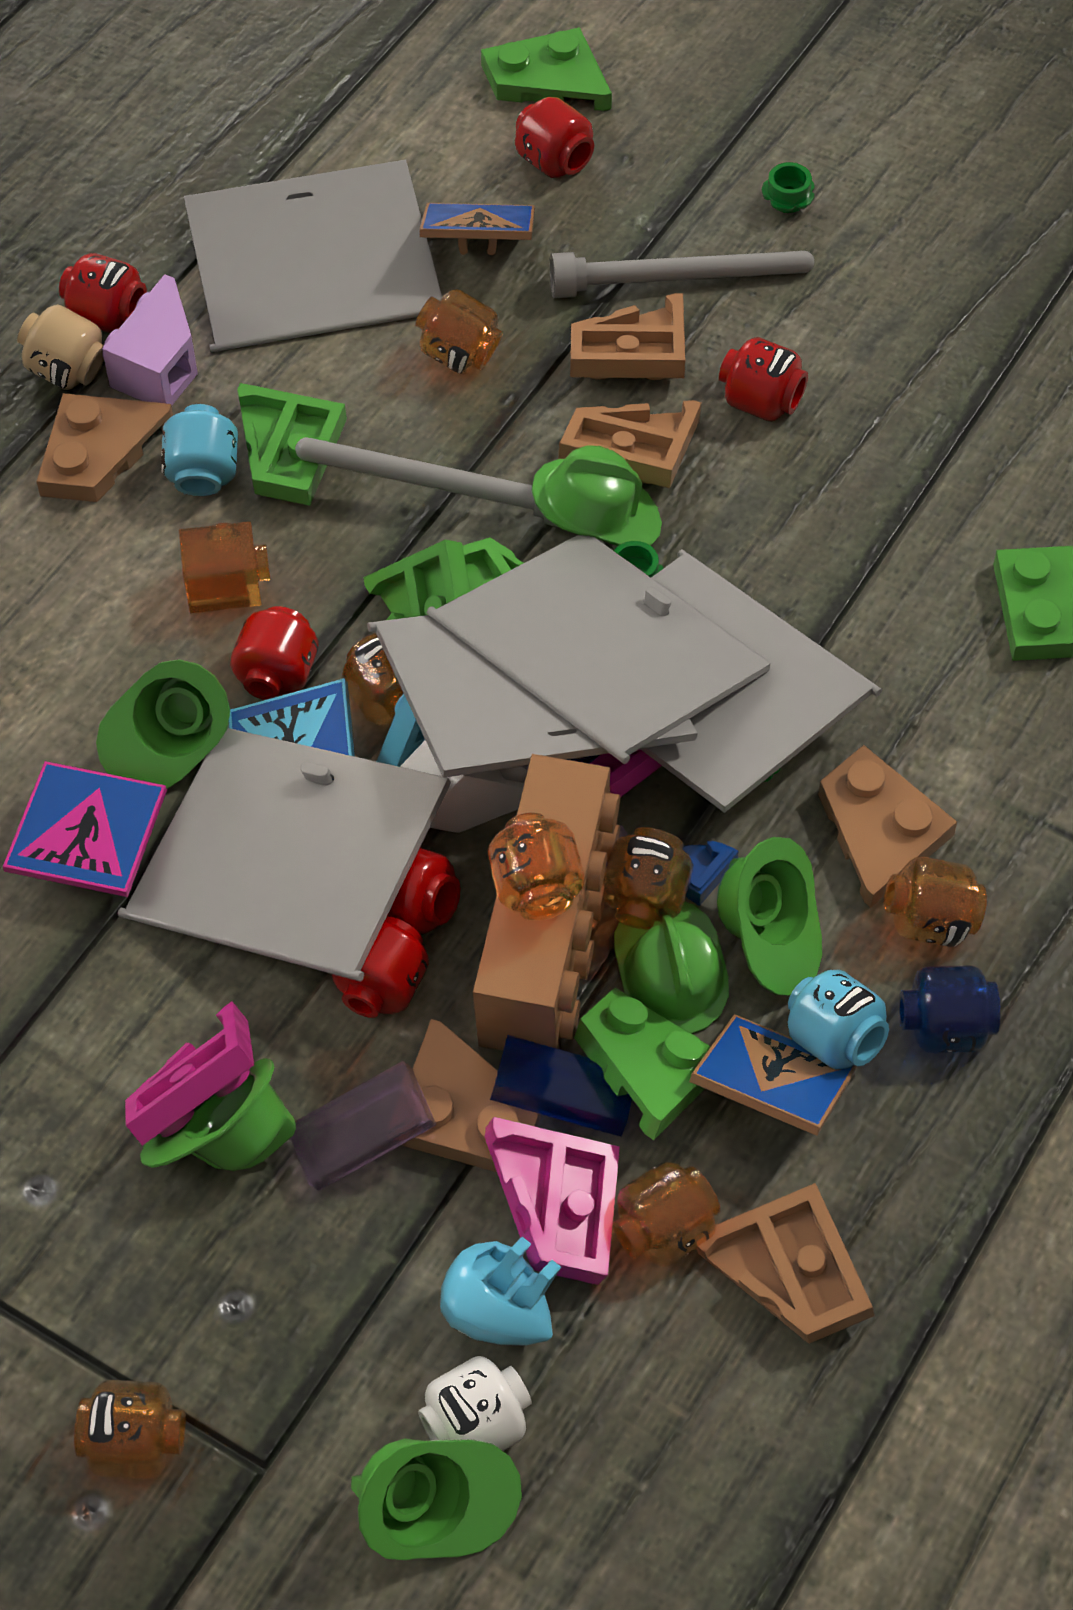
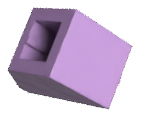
[102,274,198,406]

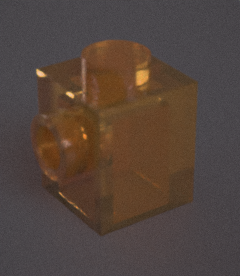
[179,521,271,614]

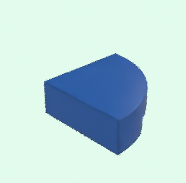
[648,841,739,906]

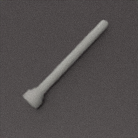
[550,251,815,298]
[295,437,558,527]

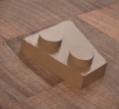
[570,293,685,380]
[36,393,173,502]
[558,400,702,488]
[818,745,957,908]
[390,1019,541,1172]
[691,1183,874,1344]

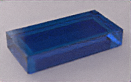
[490,1035,632,1137]

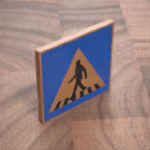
[420,203,535,255]
[689,1014,857,1136]

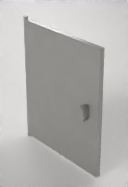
[184,159,451,353]
[427,535,771,764]
[641,549,882,813]
[367,615,698,778]
[118,728,451,981]

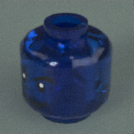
[899,965,1001,1053]

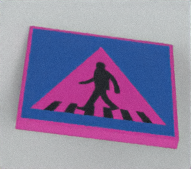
[3,761,167,897]

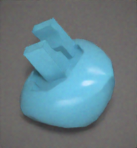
[440,1237,561,1346]

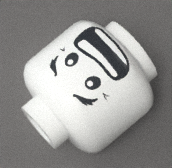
[418,1356,532,1451]

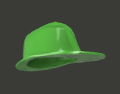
[531,445,662,546]
[96,659,230,789]
[717,837,822,996]
[614,898,729,1034]
[140,1058,296,1171]
[351,1438,522,1560]

